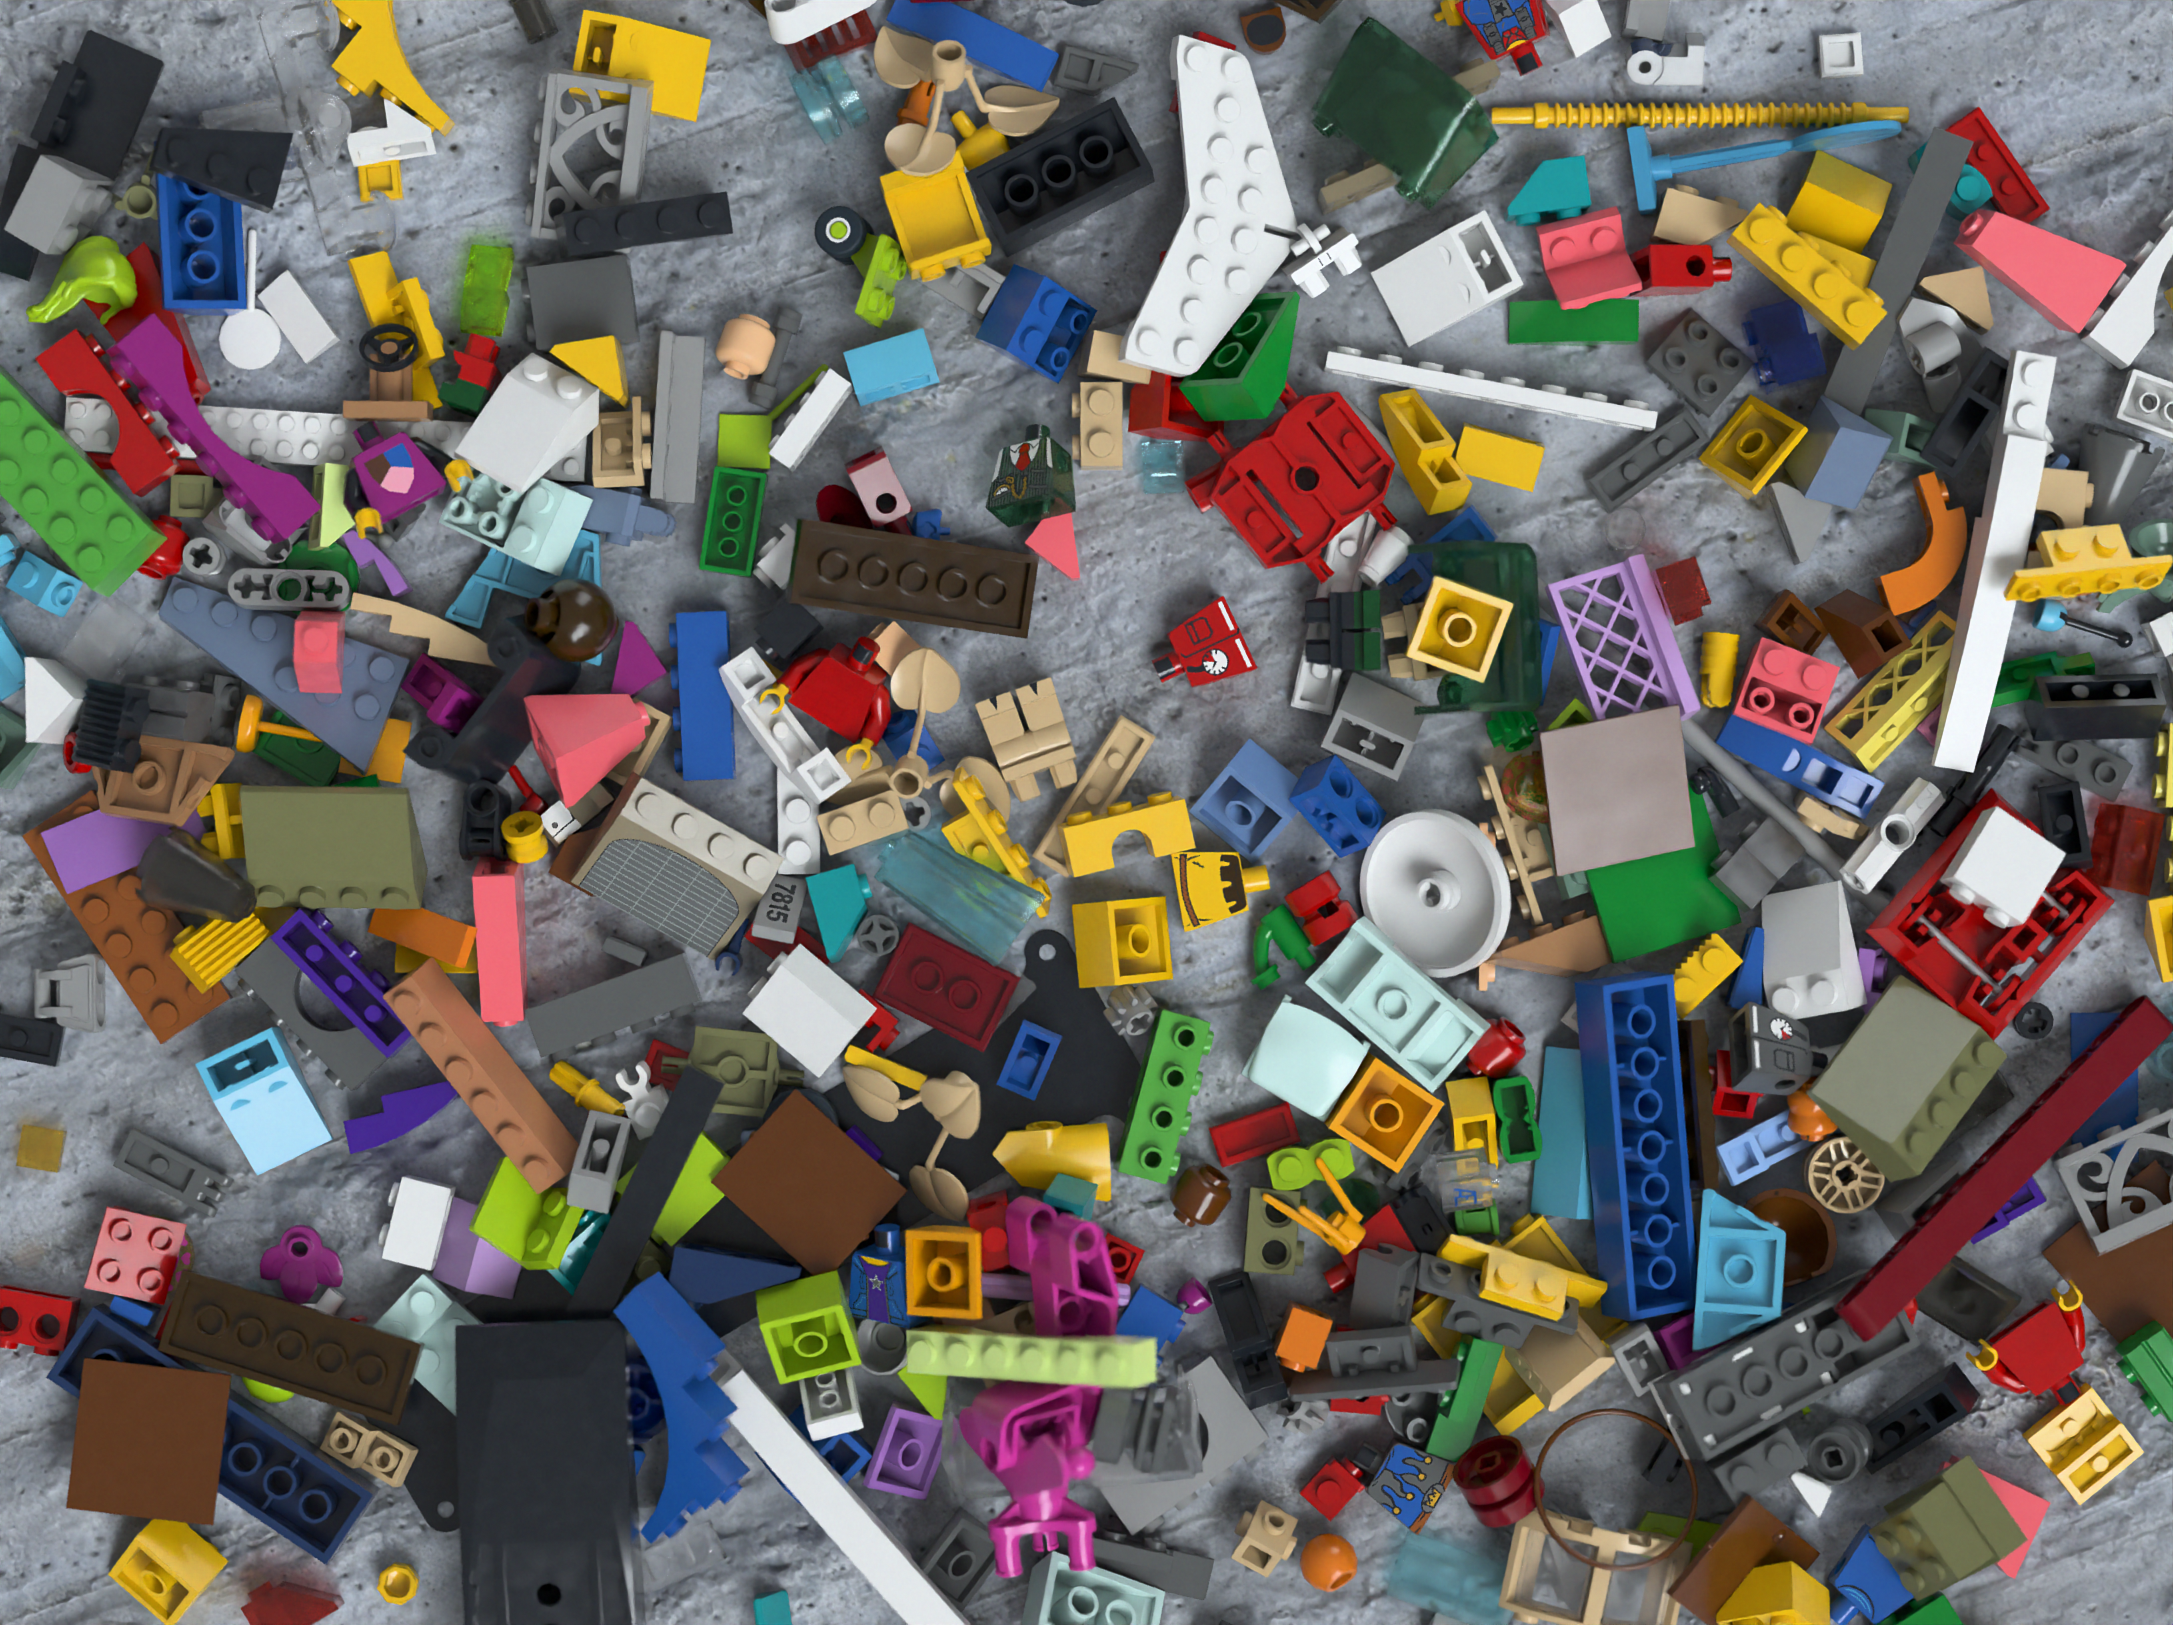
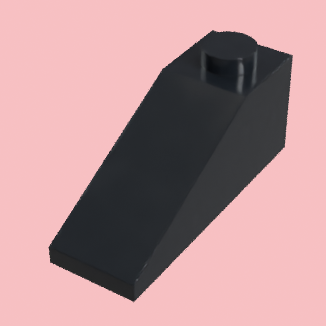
[1865,1362,1980,1475]

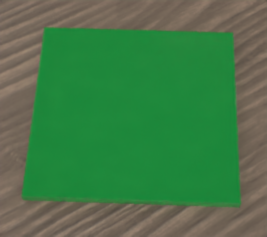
[1584,783,1742,964]

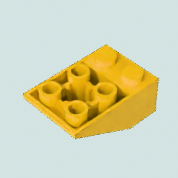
[569,10,711,122]

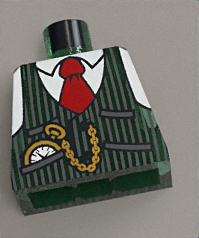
[986,424,1076,528]

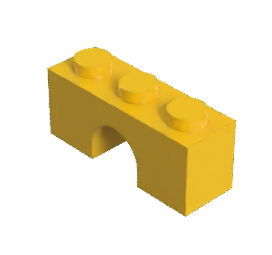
[1057,791,1196,877]

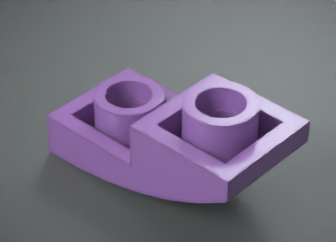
[1858,944,1888,1015]

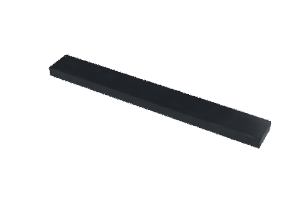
[561,1064,726,1321]

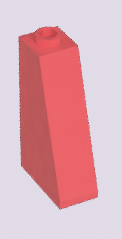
[1953,209,2127,334]
[472,857,528,1027]

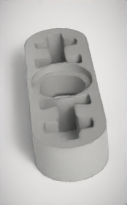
[227,568,352,611]

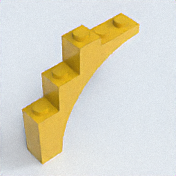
[330,0,455,137]

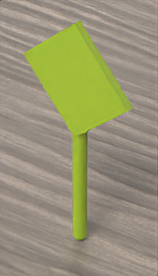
[717,364,828,469]

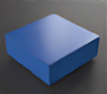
[109,1295,161,1326]

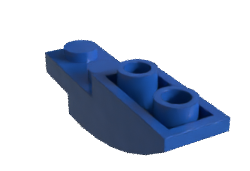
[1714,706,1885,819]

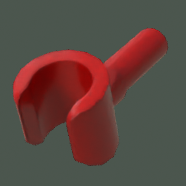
[508,765,548,816]

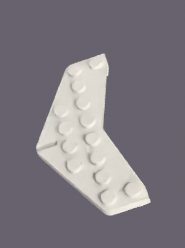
[1118,35,1299,377]

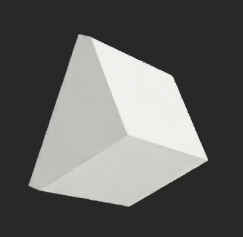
[25,657,88,744]

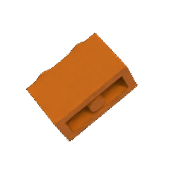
[1273,1300,1333,1372]

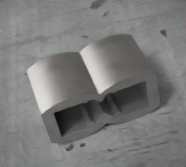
[1708,815,1806,913]

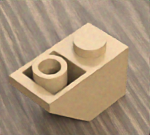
[1649,184,1748,245]

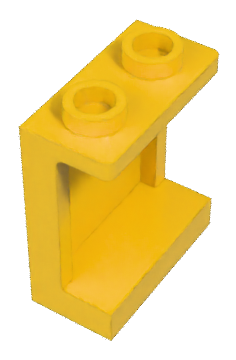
[879,151,992,282]

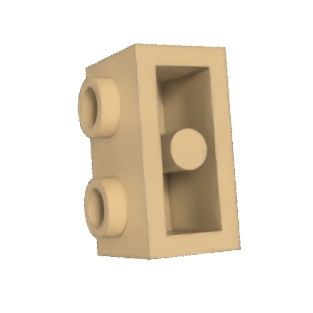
[1072,382,1123,470]

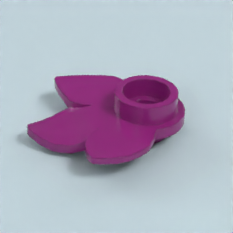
[260,1225,343,1304]

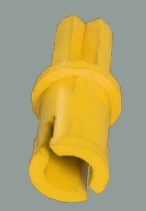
[549,1060,626,1117]

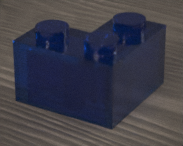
[1741,299,1827,395]

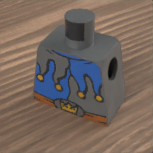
[1352,1437,1456,1536]

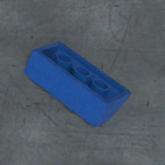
[154,140,247,316]

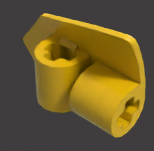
[992,1121,1111,1202]

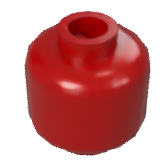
[137,515,191,580]
[1465,1017,1526,1079]

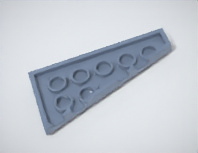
[158,577,410,776]

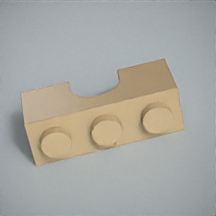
[2023,468,2094,601]

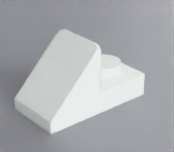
[346,99,436,167]

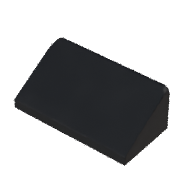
[2037,781,2093,869]

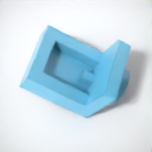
[6,550,83,617]

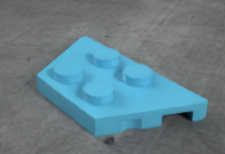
[1693,1189,1786,1352]

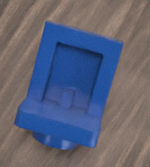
[882,709,945,770]

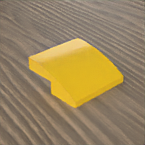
[2022,1382,2144,1505]

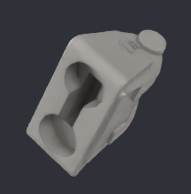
[34,953,106,1033]

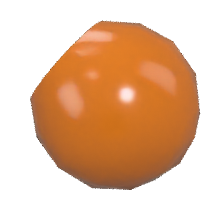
[1300,1534,1358,1592]

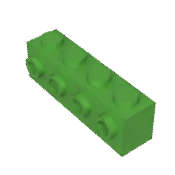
[1113,1008,1214,1184]

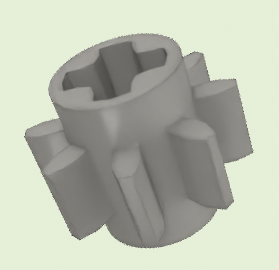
[1103,984,1158,1035]
[1276,1387,1330,1436]

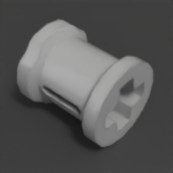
[182,537,227,577]

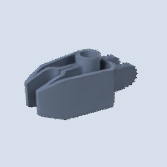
[568,484,677,547]

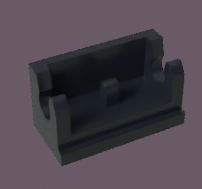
[1387,1181,1455,1256]

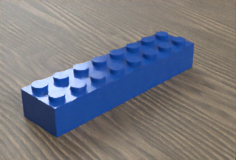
[1574,971,1697,1321]

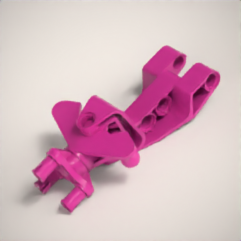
[959,1196,1120,1577]

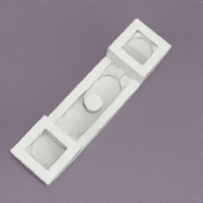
[719,647,852,805]

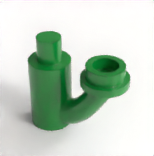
[1250,903,1316,990]

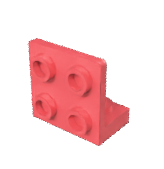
[1536,206,1642,310]

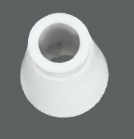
[1356,525,1415,588]

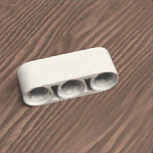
[764,0,877,44]

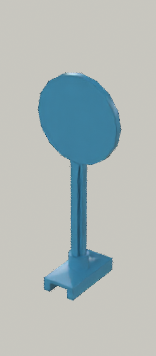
[1626,120,1902,215]

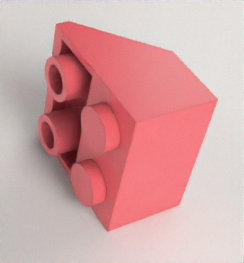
[1732,637,1840,745]

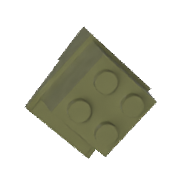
[1868,1455,2028,1601]

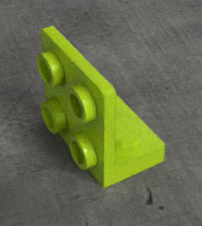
[469,1157,584,1270]

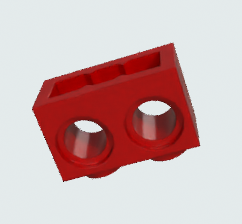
[0,1284,81,1357]

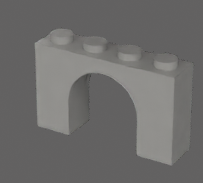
[1087,1353,1269,1536]

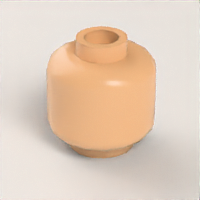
[715,314,776,379]

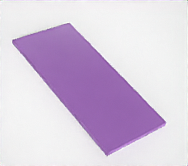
[41,809,207,894]

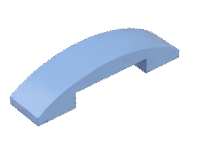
[1716,1108,1842,1186]

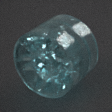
[788,52,870,145]

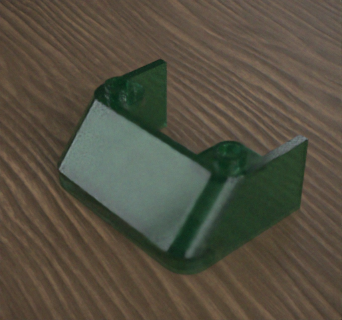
[1408,540,1543,715]

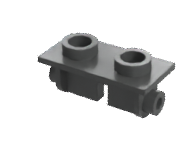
[199,673,242,749]
[1372,1117,1449,1194]

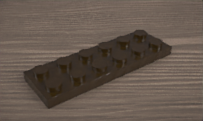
[785,519,1039,639]
[158,1269,425,1426]

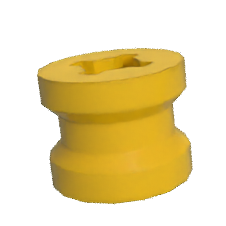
[501,811,549,863]

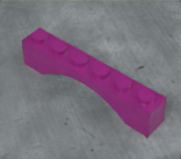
[106,313,321,544]

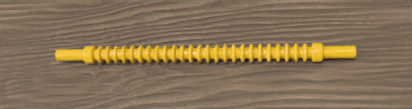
[1491,102,1909,129]

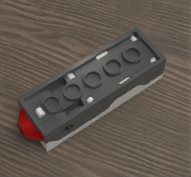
[1647,1269,1921,1460]

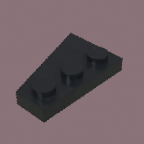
[148,127,294,214]

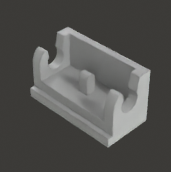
[914,263,1006,321]

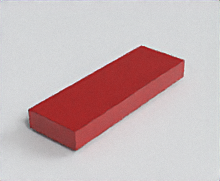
[1945,107,2050,224]

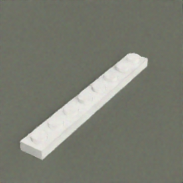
[1323,346,1658,432]

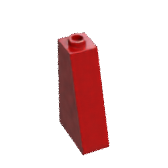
[83,242,212,407]

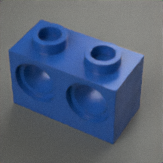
[1289,754,1387,858]

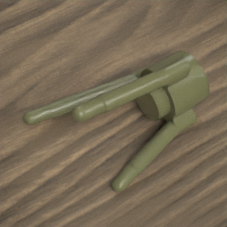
[112,148,158,220]

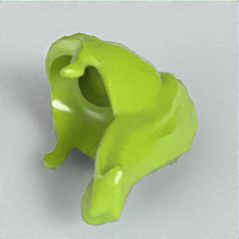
[26,236,138,325]

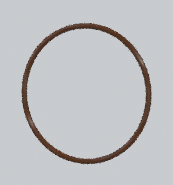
[1533,1408,1698,1571]

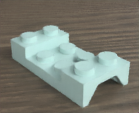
[1305,916,1491,1093]
[373,1271,483,1416]

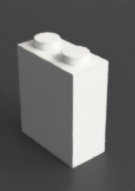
[742,944,877,1078]

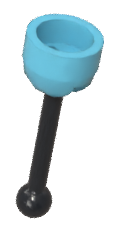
[2032,598,2133,648]

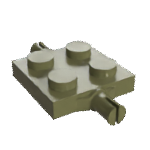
[661,1025,804,1117]

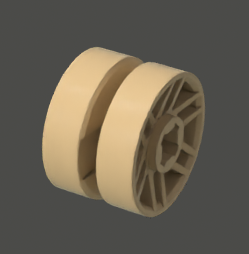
[1801,1134,1885,1213]

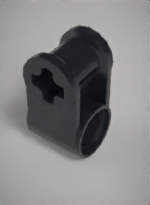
[459,780,512,862]

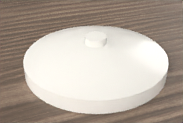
[1360,809,1511,978]

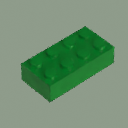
[699,466,768,579]

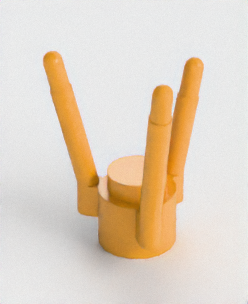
[1262,1157,1366,1255]

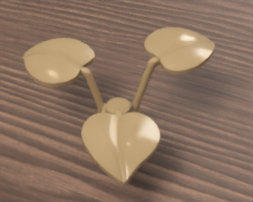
[874,26,1060,176]
[825,647,1011,823]
[842,1064,980,1221]

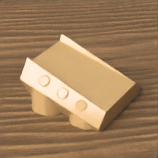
[1505,1314,1615,1412]

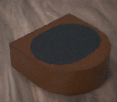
[1240,7,1286,55]

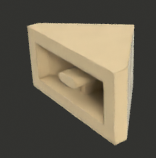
[1913,266,1994,336]
[1077,330,1152,385]

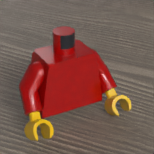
[759,636,891,770]
[1965,1280,2086,1406]

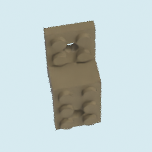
[1317,58,1501,216]

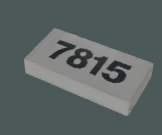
[751,874,808,944]

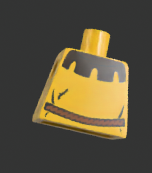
[1170,852,1270,932]

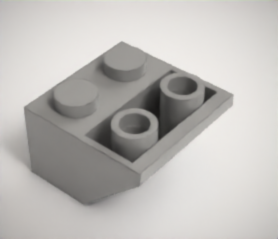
[4,155,116,255]
[1318,672,1429,782]

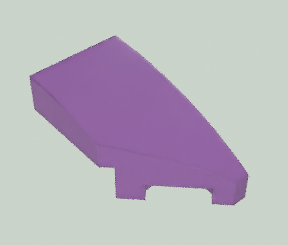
[342,530,414,598]

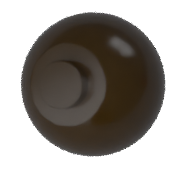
[524,578,619,663]

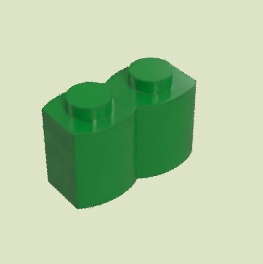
[1490,1074,1542,1164]

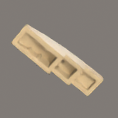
[350,592,498,668]

